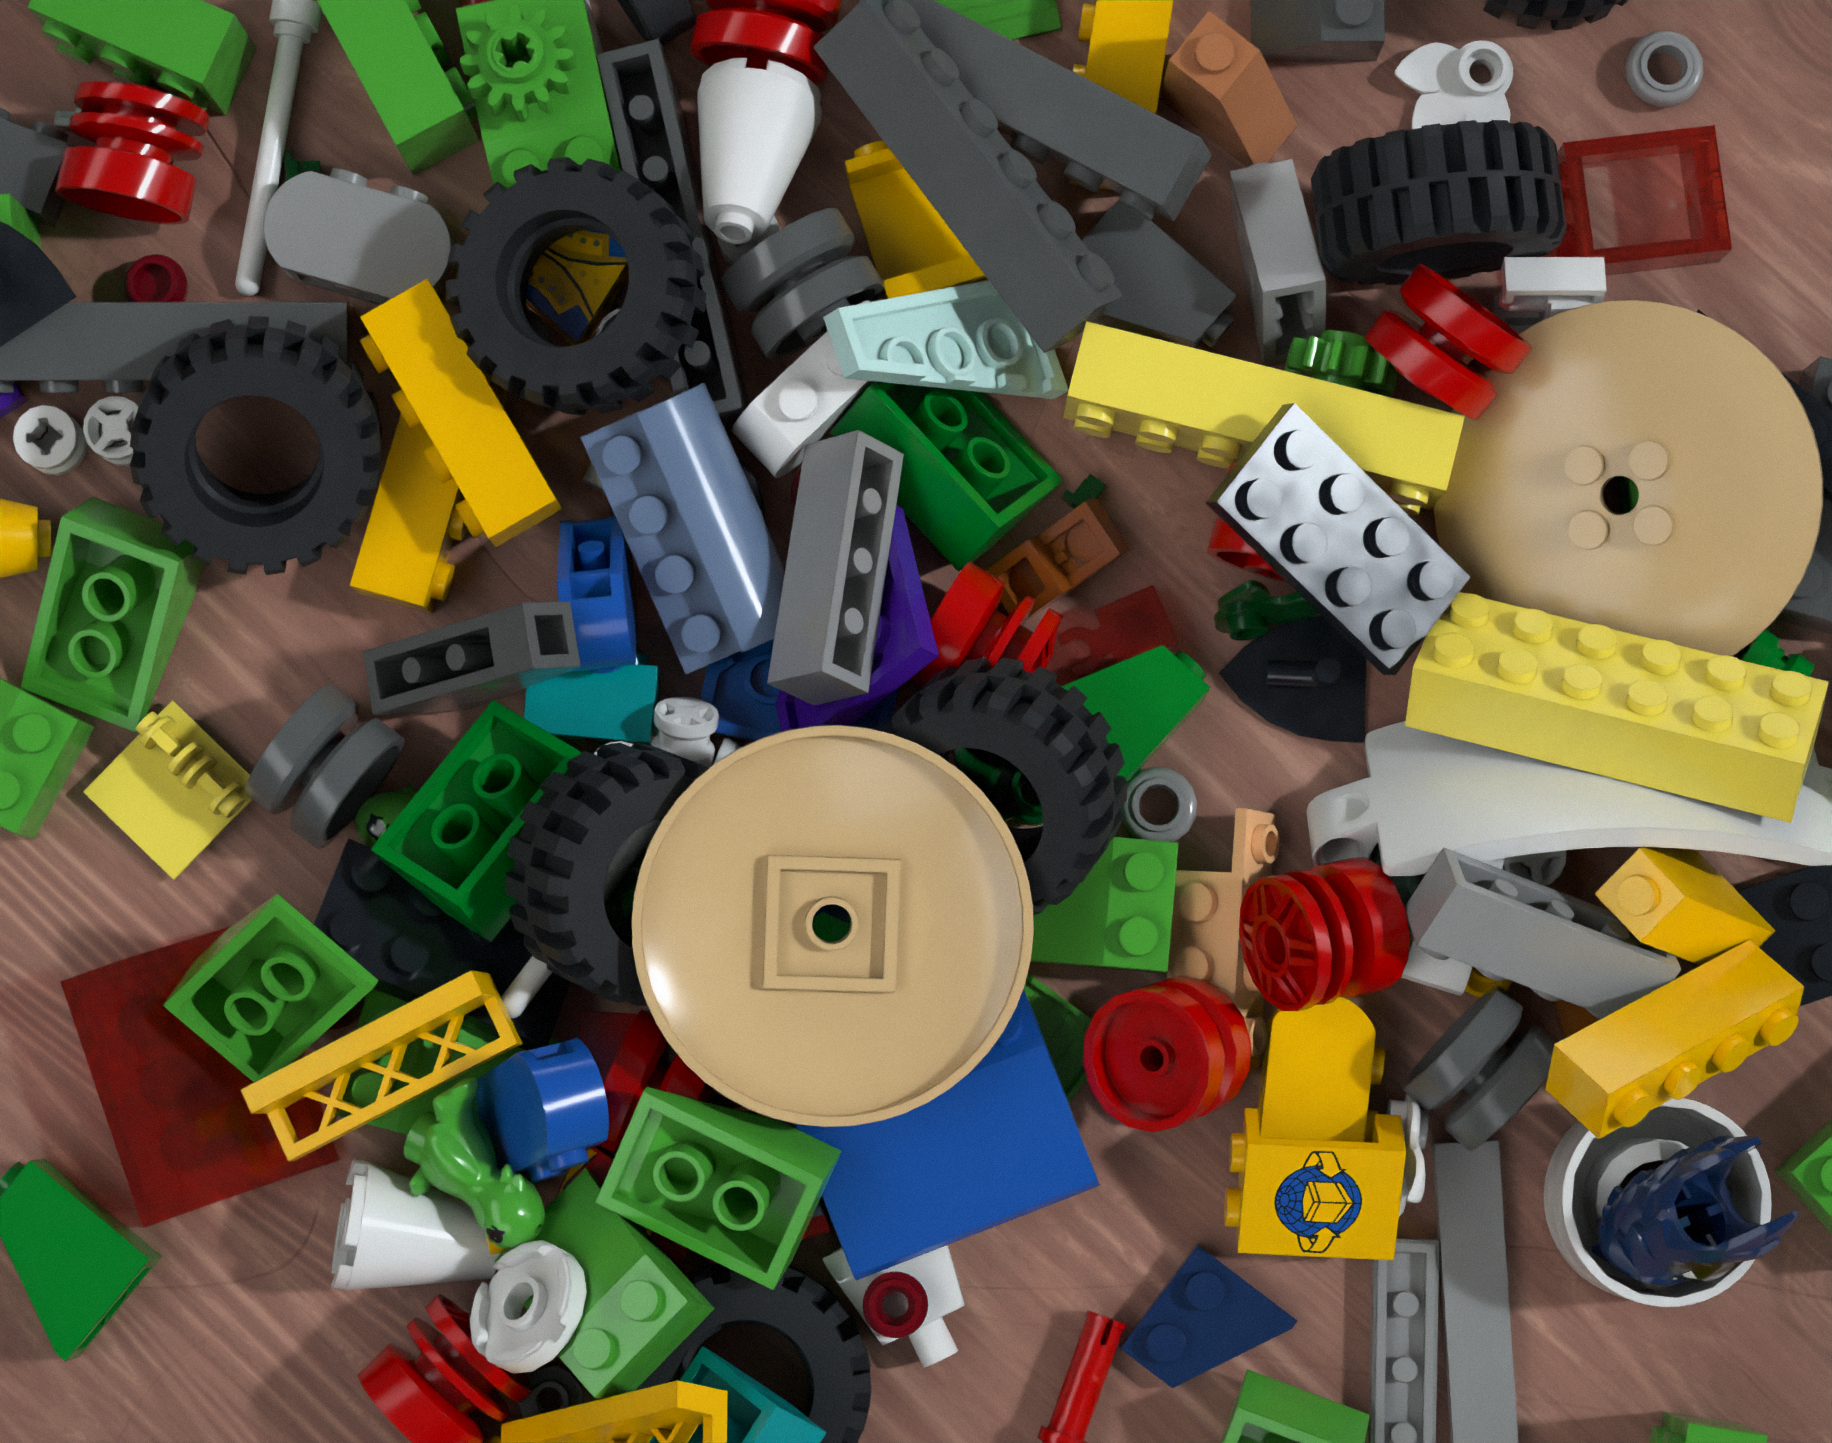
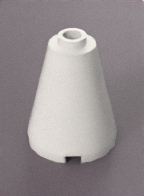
[697,58,822,244]
[331,1159,501,1291]

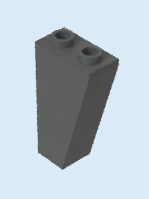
[363,601,581,715]

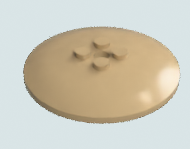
[1433,300,1823,656]
[632,725,1034,1127]

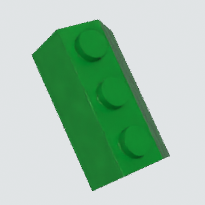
[830,382,1064,572]
[371,700,582,942]

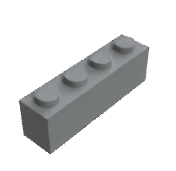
[767,430,904,705]
[1405,847,1681,1019]

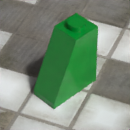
[1061,645,1211,783]
[0,1159,162,1362]

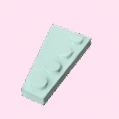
[823,280,1069,399]

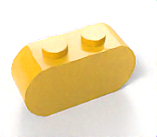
[1258,997,1385,1143]

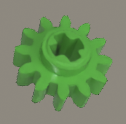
[460,3,577,122]
[1284,330,1399,397]

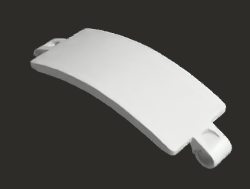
[1306,721,1832,876]

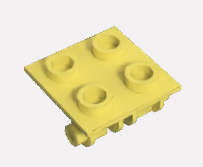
[83,700,252,880]

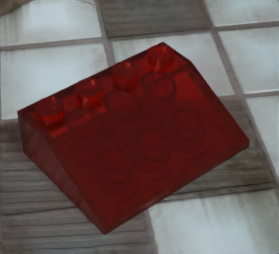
[60,926,340,1228]

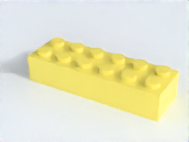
[1063,321,1465,515]
[1405,592,1829,823]

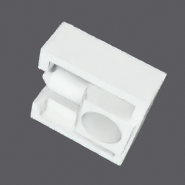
[1491,257,1607,334]

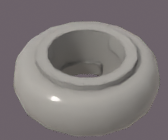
[1625,30,1704,108]
[1120,766,1197,842]

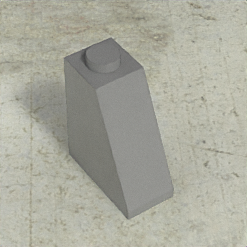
[1230,159,1326,366]

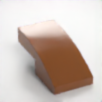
[985,497,1130,620]

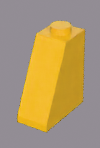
[1595,847,1775,966]

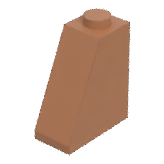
[1160,11,1297,167]

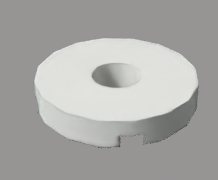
[470,1240,587,1374]

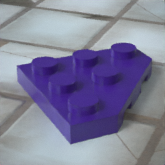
[775,505,939,732]

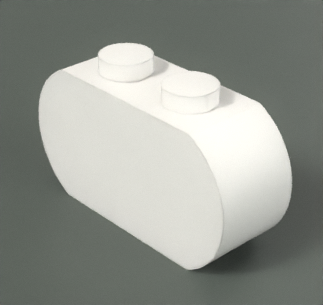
[731,300,876,478]

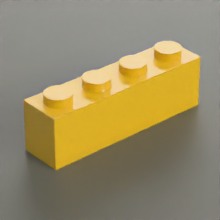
[1059,0,1173,190]
[359,278,562,547]
[349,371,508,614]
[1545,940,1804,1139]

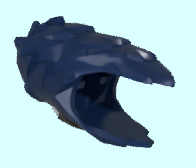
[1592,1135,1799,1289]

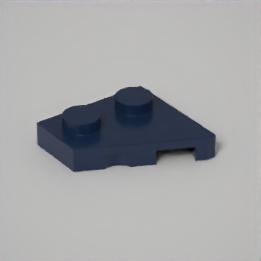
[1119,1244,1297,1388]

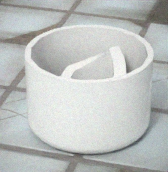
[1544,1098,1772,1307]

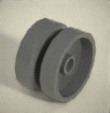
[720,208,885,360]
[244,683,405,850]
[1401,985,1559,1151]

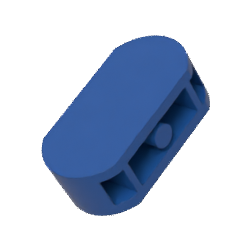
[557,515,637,674]
[477,1038,609,1184]

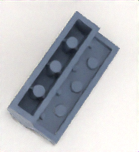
[580,383,786,674]

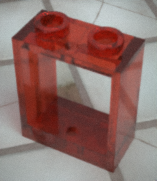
[1556,125,1732,276]

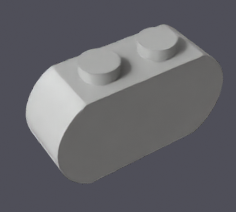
[263,168,458,305]

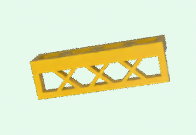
[241,971,523,1161]
[501,1380,728,1443]

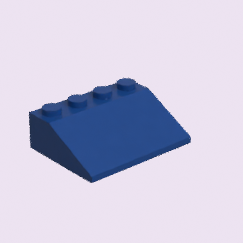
[795,989,1100,1281]

